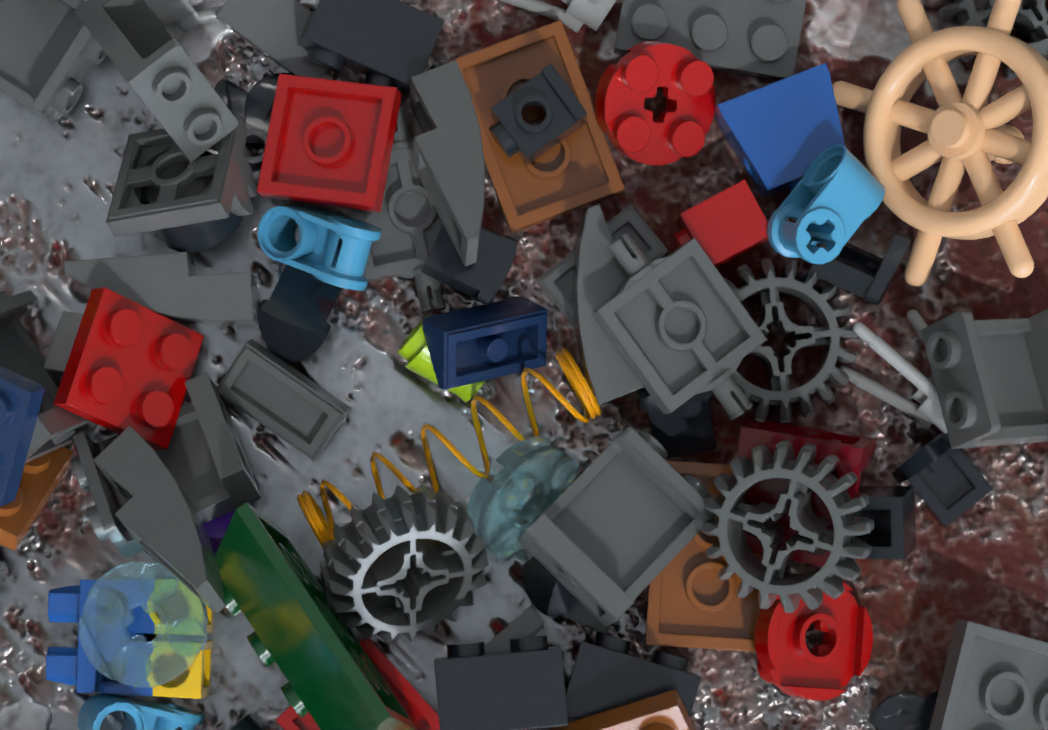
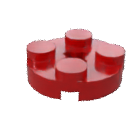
[595,41,716,165]
[755,582,873,701]

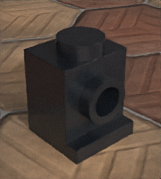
[488,63,587,166]

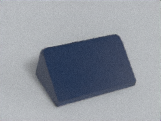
[423,297,548,390]

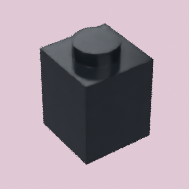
[852,486,916,559]

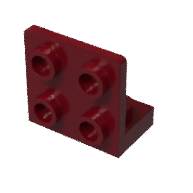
[737,419,876,567]

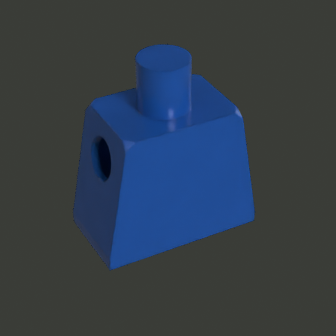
[714,63,845,197]

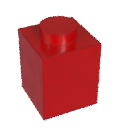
[673,179,768,268]

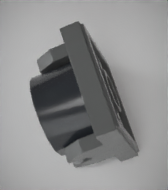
[106,115,258,253]

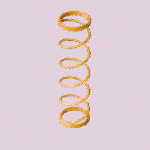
[297,347,601,550]

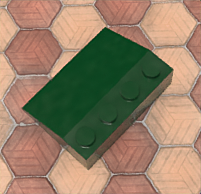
[215,502,418,730]

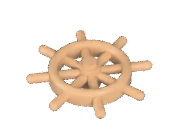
[832,0,1048,287]

